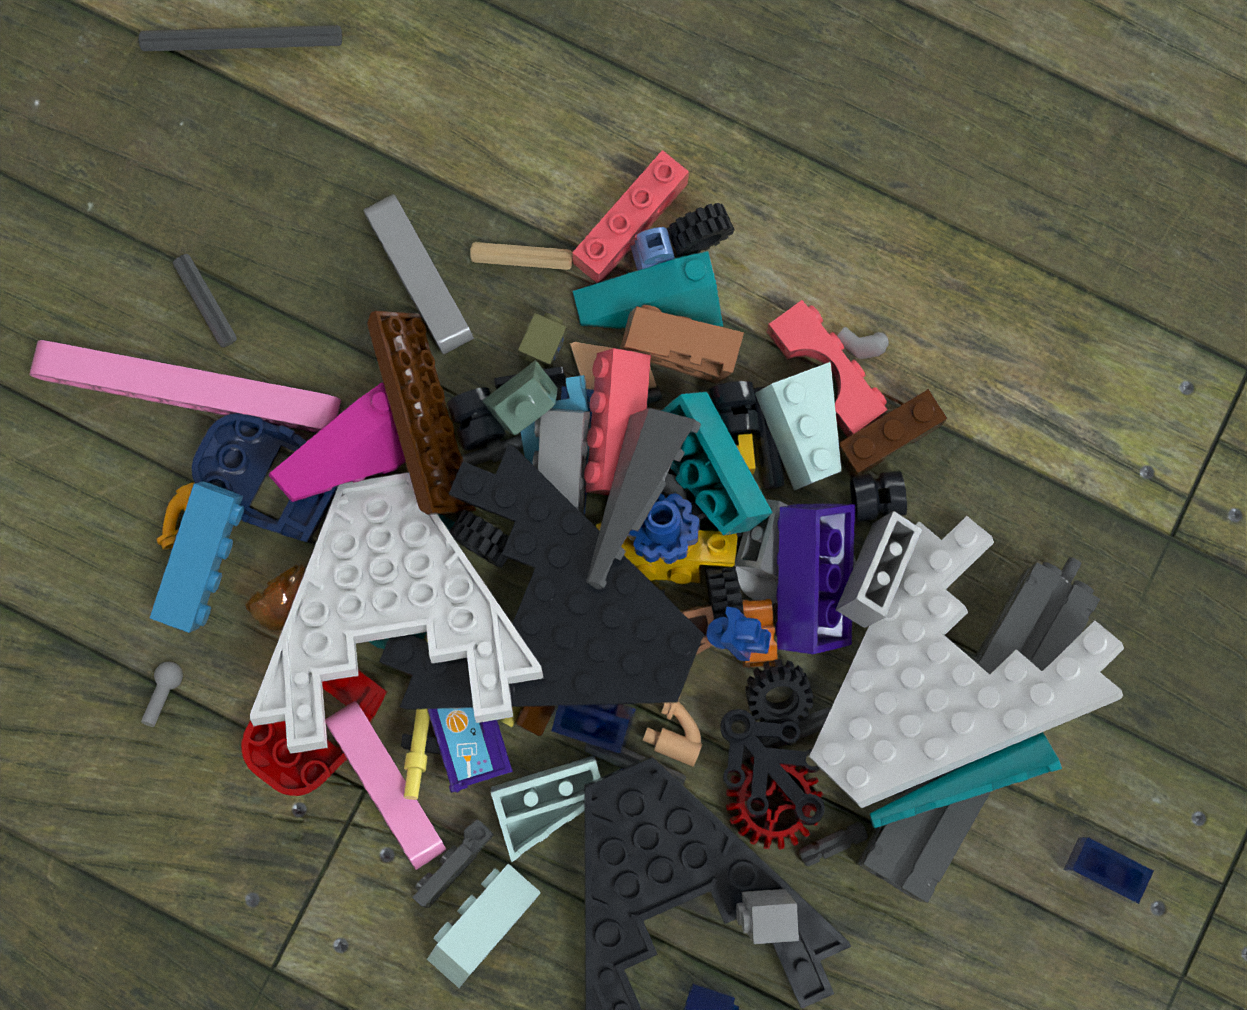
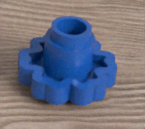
[627,493,700,564]

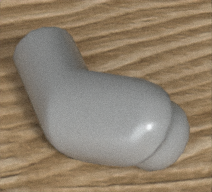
[837,327,889,359]

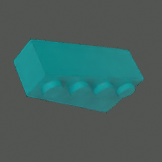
[661,392,773,536]

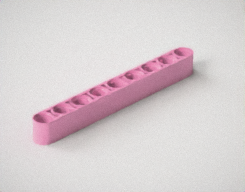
[29,340,341,433]

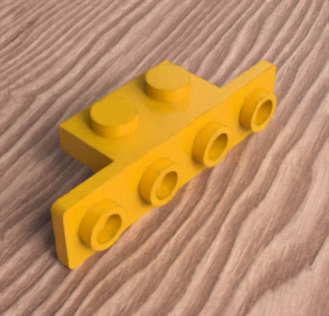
[596,523,737,584]

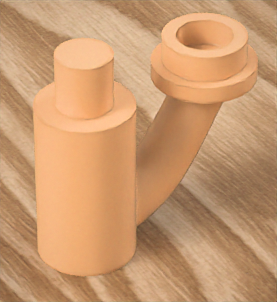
[642,695,703,767]

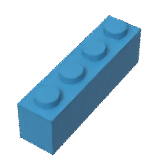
[150,481,244,633]

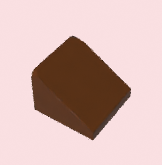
[516,706,555,736]

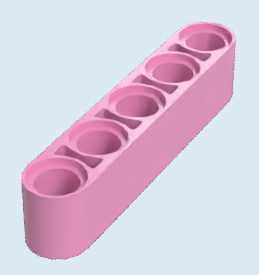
[325,701,446,870]

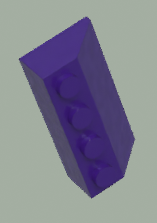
[775,504,855,654]

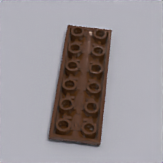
[367,311,476,515]

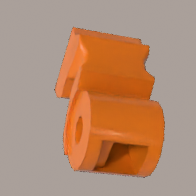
[742,599,778,668]

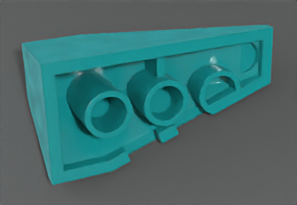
[573,251,723,329]

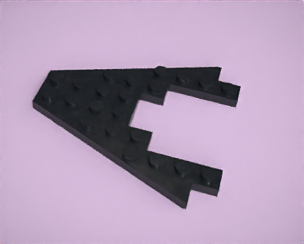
[584,755,851,1010]

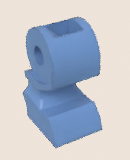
[631,227,674,271]

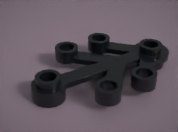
[720,709,825,826]

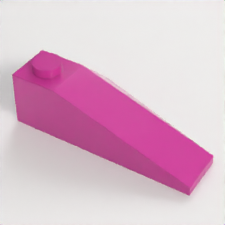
[269,383,406,502]

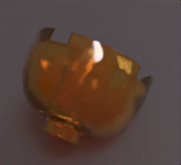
[244,564,306,631]

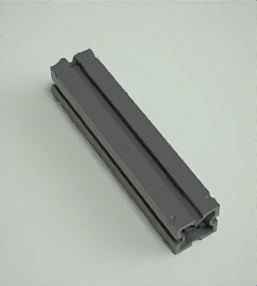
[855,557,1100,903]

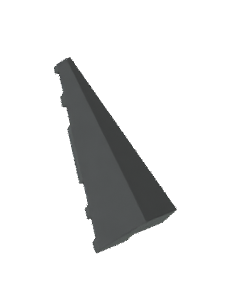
[586,408,701,589]

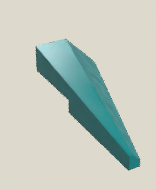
[869,732,1062,828]

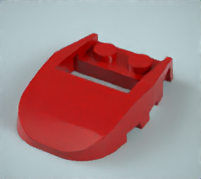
[241,670,388,796]

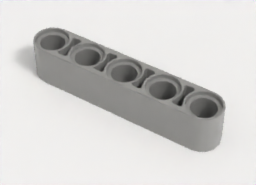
[363,194,474,355]

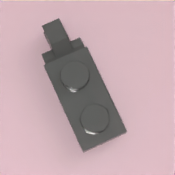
[412,819,494,908]

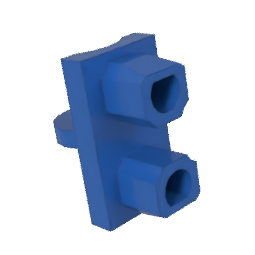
[707,607,771,661]

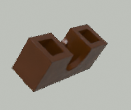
[839,389,947,476]

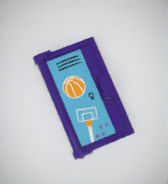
[428,708,513,793]

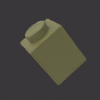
[518,313,568,369]

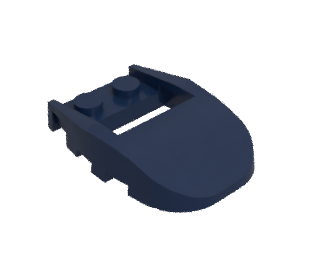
[192,413,338,544]

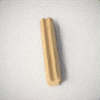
[470,242,572,270]

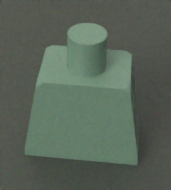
[483,360,558,435]

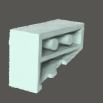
[755,362,841,490]
[491,756,601,862]
[427,864,541,988]

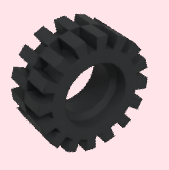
[667,203,735,257]
[449,510,509,568]
[705,565,744,620]
[745,659,813,729]

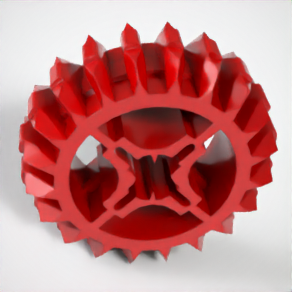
[726,757,823,850]

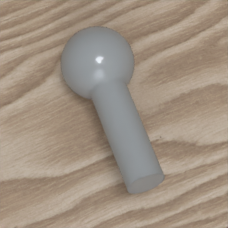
[141,662,183,727]

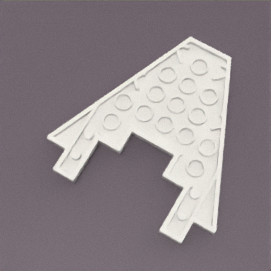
[250,473,543,754]
[809,516,1124,808]

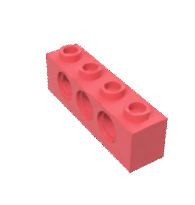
[572,150,689,283]

